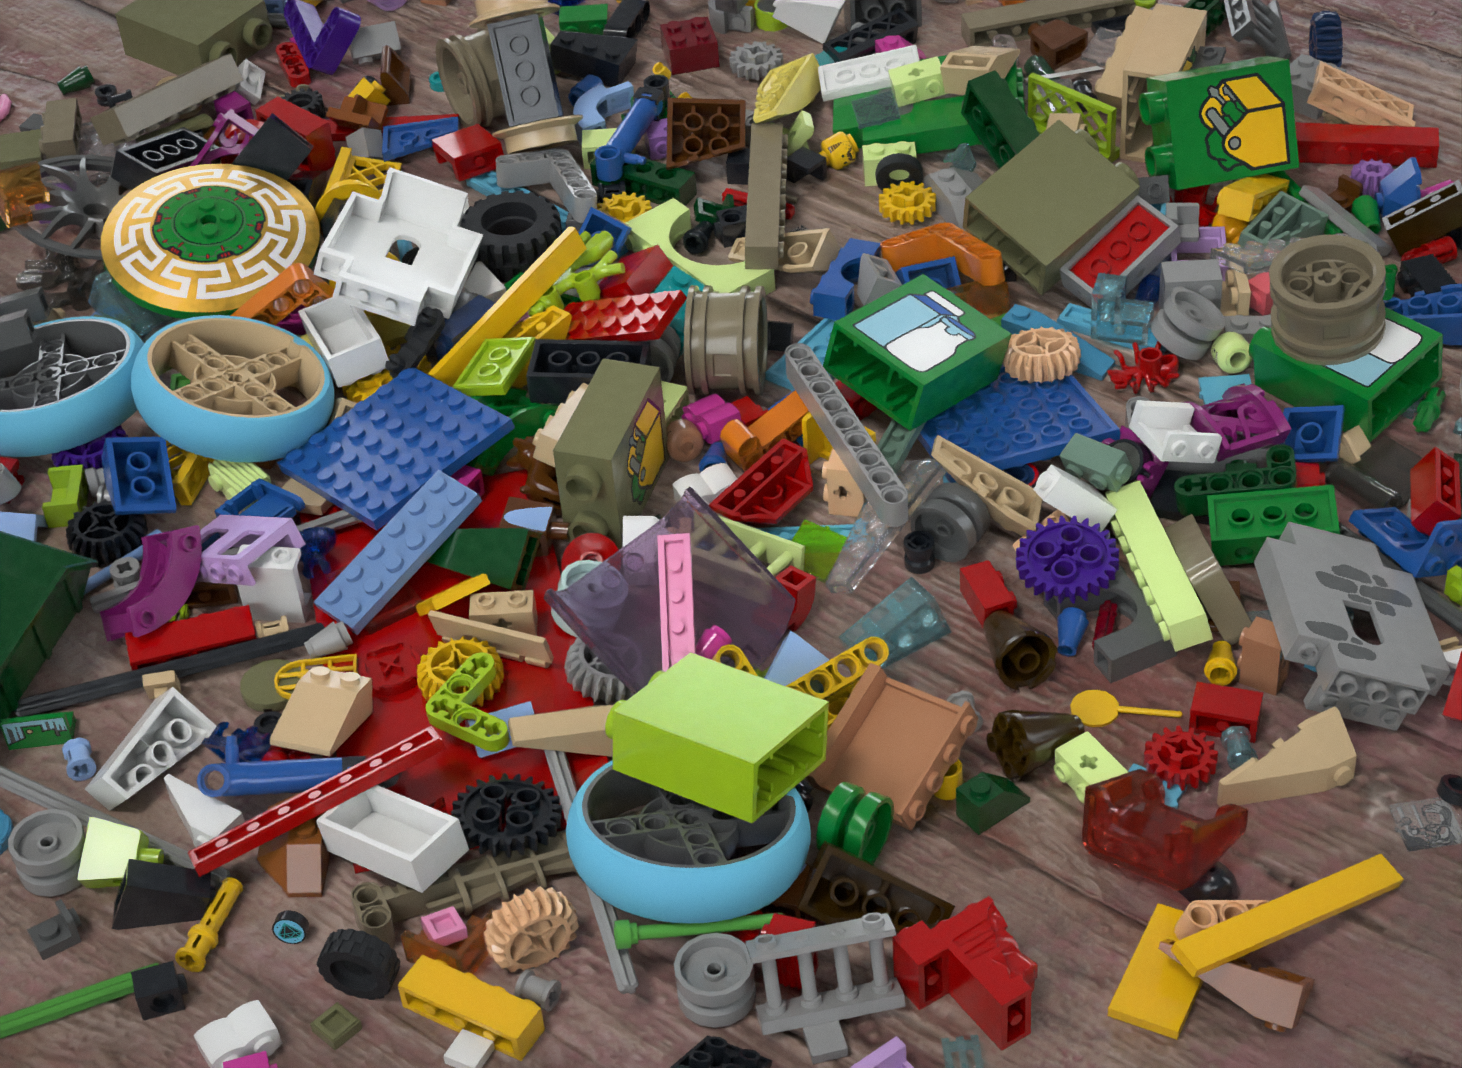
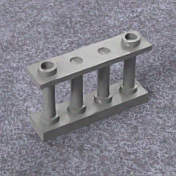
[745,913,906,1035]

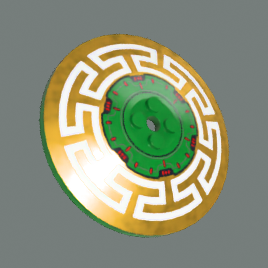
[101,164,321,319]

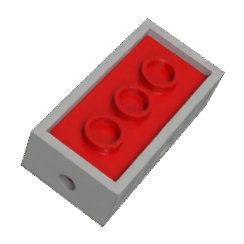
[1059,195,1181,314]

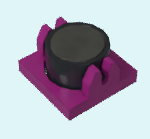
[1101,425,1169,499]

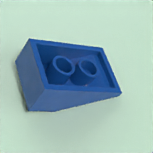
[101,437,177,515]

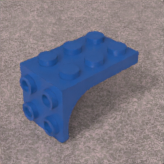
[1349,507,1462,578]

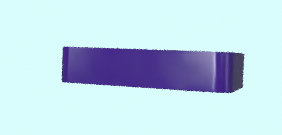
[284,0,361,75]

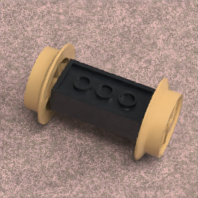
[469,0,583,154]

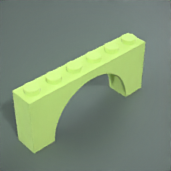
[625,198,776,295]

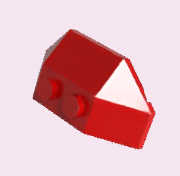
[709,438,813,526]

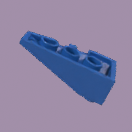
[1384,284,1462,346]

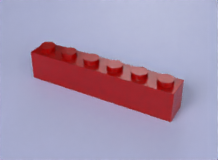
[1295,122,1439,168]

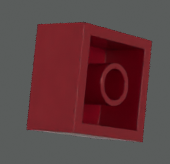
[660,17,720,75]

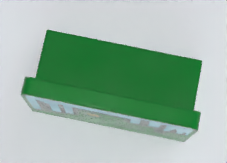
[0,711,76,750]

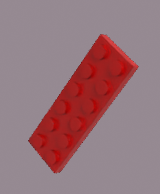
[563,290,687,341]

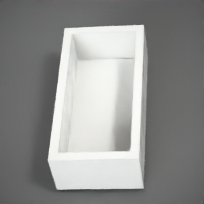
[298,297,389,388]
[316,785,469,893]

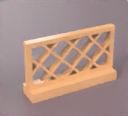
[1307,61,1415,127]

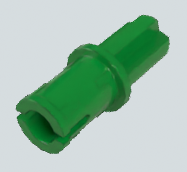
[1413,387,1446,433]

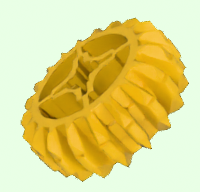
[417,635,504,711]

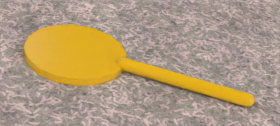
[1070,690,1183,727]

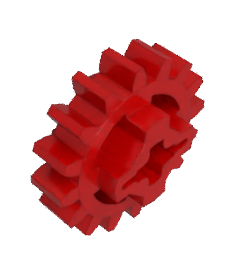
[1143,726,1218,791]

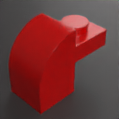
[751,565,816,636]

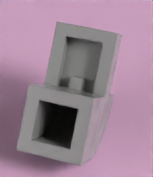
[708,0,754,34]

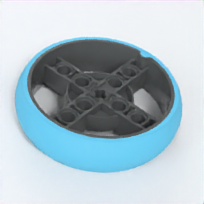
[0,316,144,457]
[566,760,811,924]

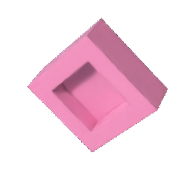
[421,906,468,950]

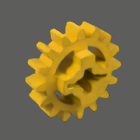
[878,181,936,225]
[597,192,652,223]

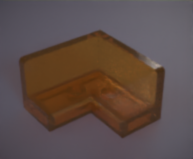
[0,161,50,228]
[401,908,495,974]

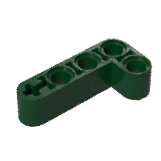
[1174,444,1298,516]

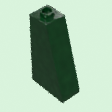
[426,528,542,591]

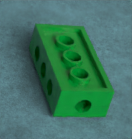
[1207,485,1340,566]

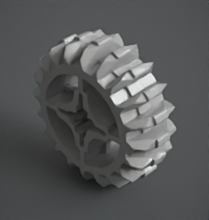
[564,630,652,705]

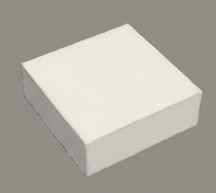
[444,1029,495,1068]

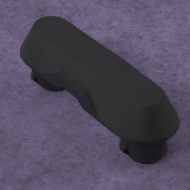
[385,307,445,378]

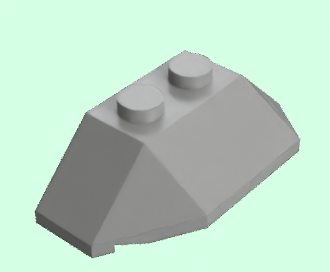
[922,167,983,232]

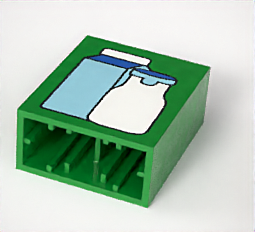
[823,274,1012,431]
[1249,307,1443,443]

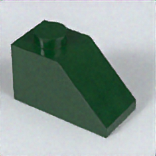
[956,772,1030,835]

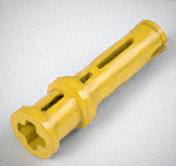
[175,877,243,972]

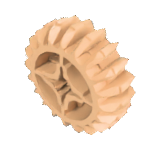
[1003,326,1081,384]
[483,886,579,972]

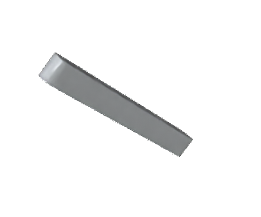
[785,343,909,527]

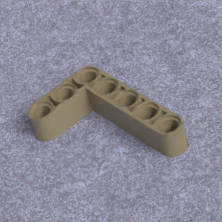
[1164,514,1252,646]

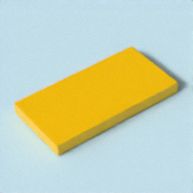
[1107,903,1204,1040]

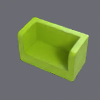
[42,464,89,528]

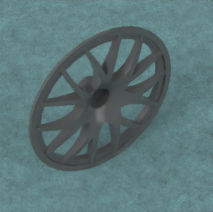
[2,155,129,260]

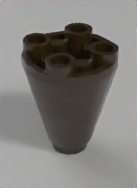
[986,710,1085,778]

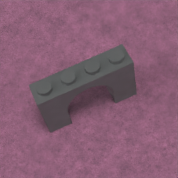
[0,286,51,351]
[1044,566,1177,683]

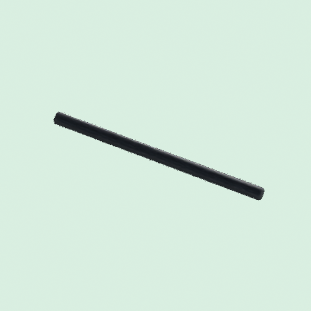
[15,623,325,717]

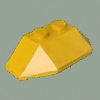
[502,305,572,388]

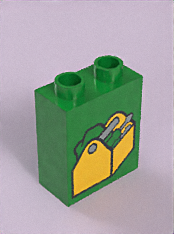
[1139,56,1299,190]

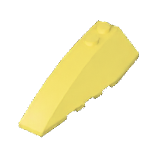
[753,53,821,124]

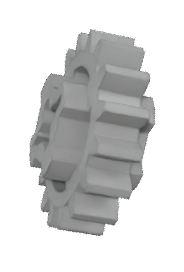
[729,41,783,80]

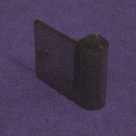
[1324,436,1422,510]

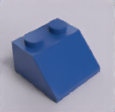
[895,256,965,302]

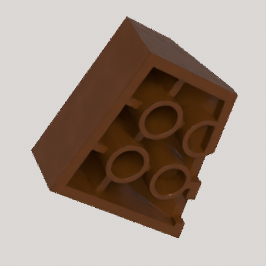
[666,98,746,170]

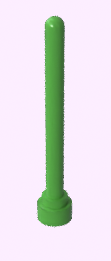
[614,913,784,950]

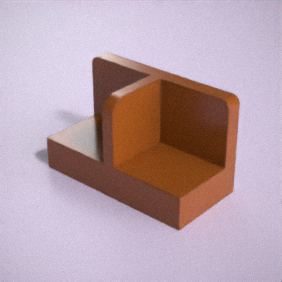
[326,94,389,130]

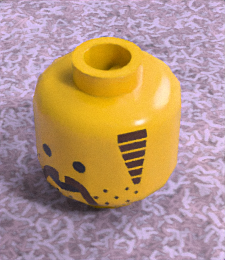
[818,132,859,170]

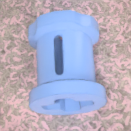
[62,737,96,781]

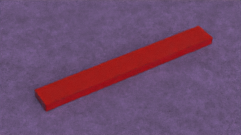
[188,726,446,877]

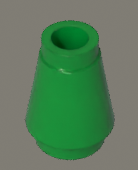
[1351,195,1381,234]

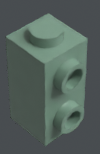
[1059,432,1133,492]

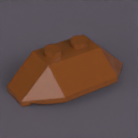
[257,792,331,897]

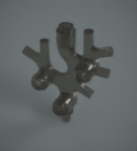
[16,248,121,311]

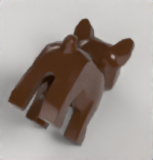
[506,436,562,516]

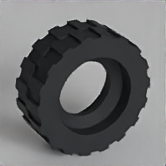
[316,928,401,1000]

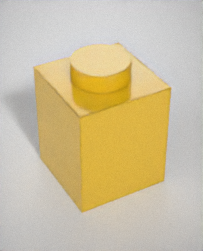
[348,77,391,105]

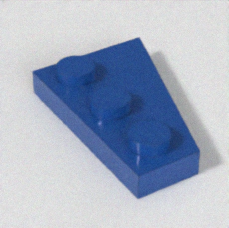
[382,116,460,162]

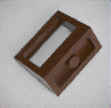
[380,45,411,106]

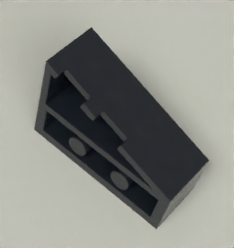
[550,30,638,87]

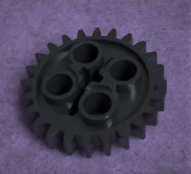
[451,773,562,858]

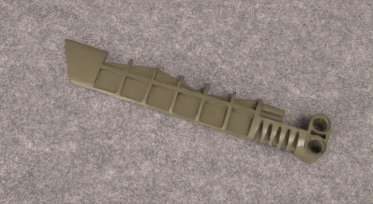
[351,807,644,948]

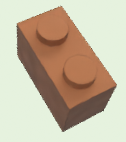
[1237,616,1290,696]

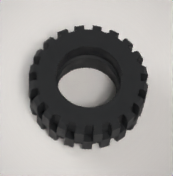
[460,191,562,283]

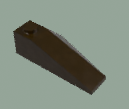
[797,840,955,932]

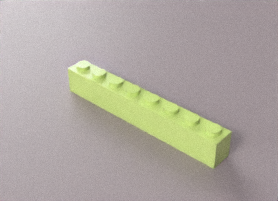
[1105,481,1213,652]

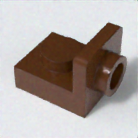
[1328,174,1363,213]

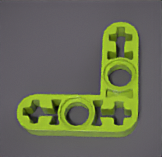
[426,652,510,752]

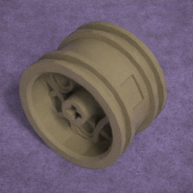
[435,28,506,128]
[1269,234,1386,365]
[684,285,768,395]

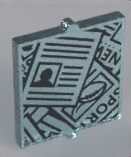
[851,91,901,129]

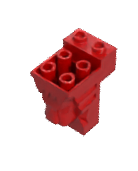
[892,896,1038,1051]

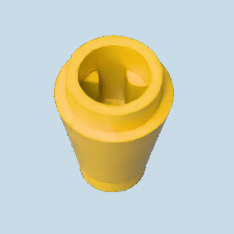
[1204,641,1237,686]

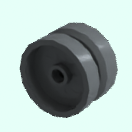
[910,483,990,562]

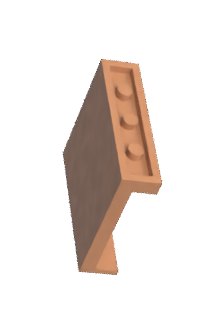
[806,663,979,831]

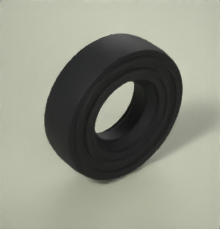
[875,153,923,191]

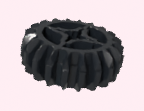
[66,498,148,567]

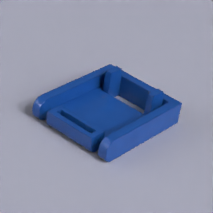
[214,478,306,518]

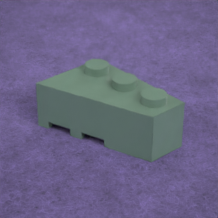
[1234,191,1329,270]

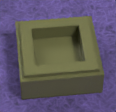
[310,1002,362,1050]

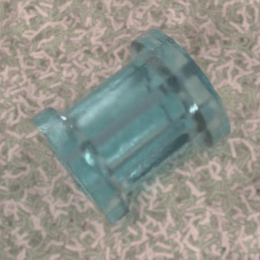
[1220,726,1258,770]

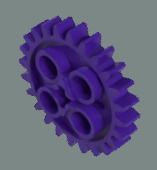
[1016,515,1119,604]

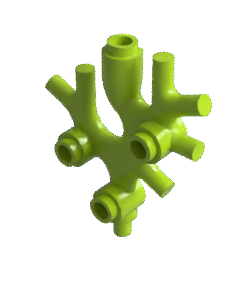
[528,231,625,316]

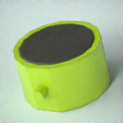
[754,0,789,32]

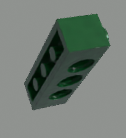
[590,159,697,206]

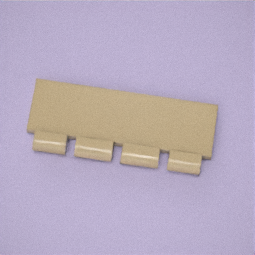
[428,610,554,668]

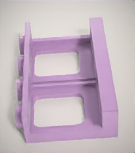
[196,515,305,586]

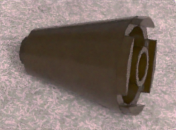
[983,610,1058,690]

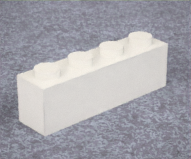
[85,687,221,811]

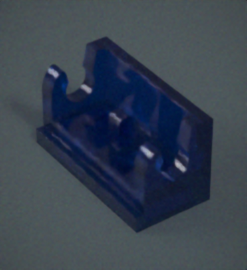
[201,721,272,762]

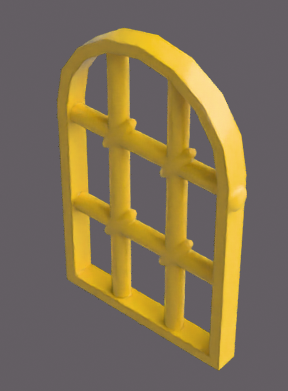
[274,654,358,700]

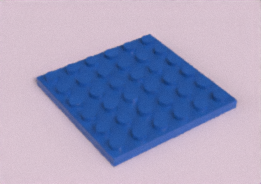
[917,364,1120,483]
[277,367,515,530]

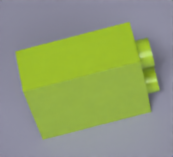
[605,652,829,823]

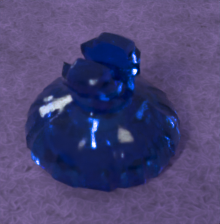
[299,527,337,579]

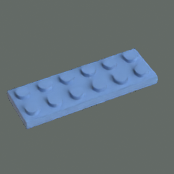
[314,470,483,635]

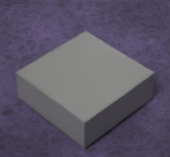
[803,1020,848,1064]

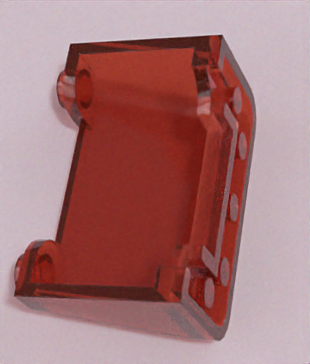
[1082,769,1249,891]

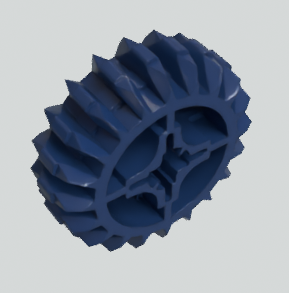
[1308,10,1343,68]

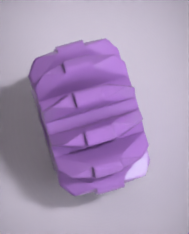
[1350,158,1395,199]

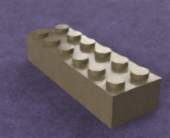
[90,53,244,146]

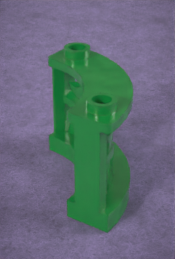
[466,386,558,476]

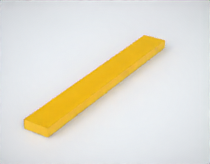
[428,226,587,387]
[1170,854,1404,978]

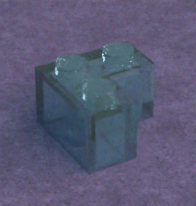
[1091,273,1154,346]

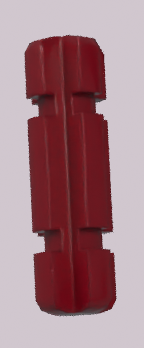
[1092,600,1119,650]

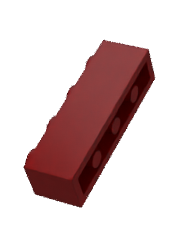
[125,605,257,670]

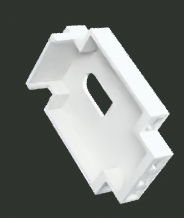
[313,167,483,326]

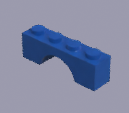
[810,238,881,320]

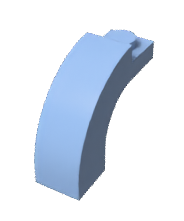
[573,81,634,146]

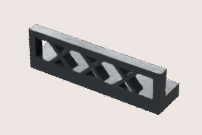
[822,8,919,63]

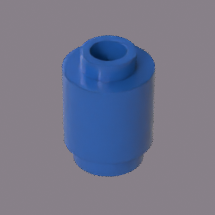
[568,74,604,107]

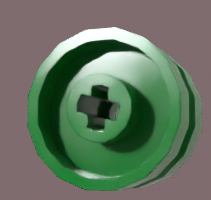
[816,782,894,864]

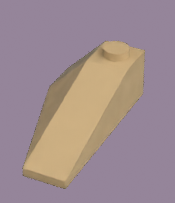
[728,228,840,273]
[931,435,1042,536]
[508,705,613,757]
[1217,706,1357,808]

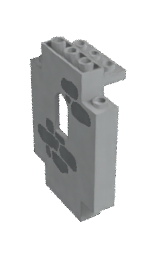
[1254,522,1451,731]

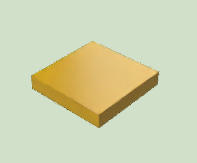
[415,573,491,616]

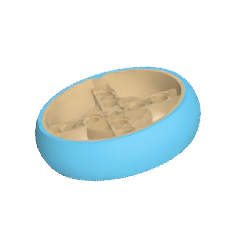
[131,315,334,462]

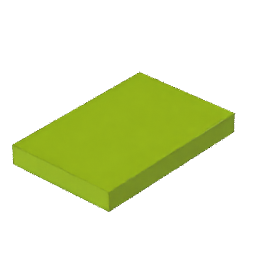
[452,337,536,396]

